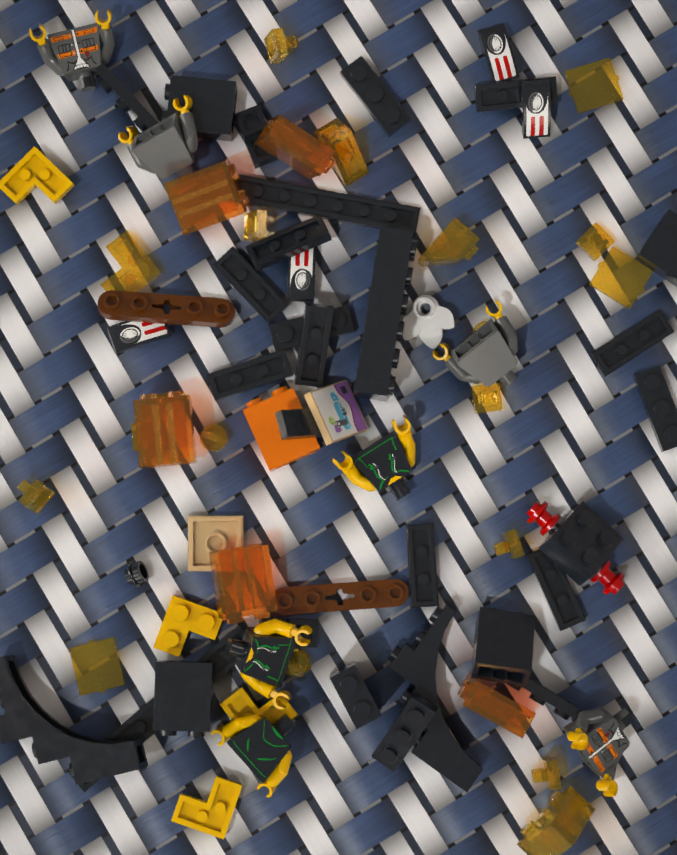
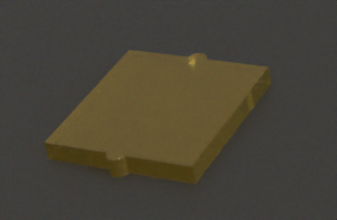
[564,57,623,114]
[589,247,653,310]
[69,637,125,696]

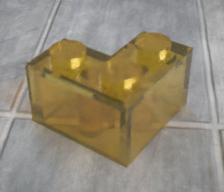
[517,786,595,855]

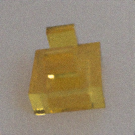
[264,28,298,65]
[244,209,275,242]
[575,222,615,262]
[471,383,503,414]
[17,479,55,514]
[493,529,525,559]
[531,757,561,790]

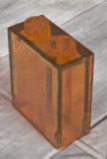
[255,114,335,179]
[164,159,249,236]
[133,391,197,469]
[209,543,278,624]
[457,678,536,739]

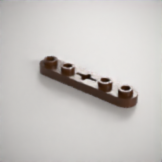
[98,290,235,328]
[271,579,409,615]

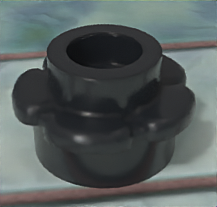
[125,561,149,587]

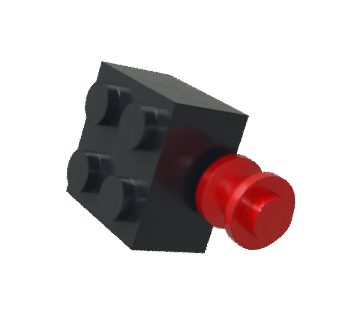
[526,501,625,595]

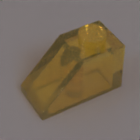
[314,118,369,187]
[418,218,480,267]

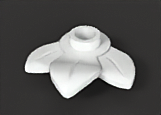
[402,295,455,349]

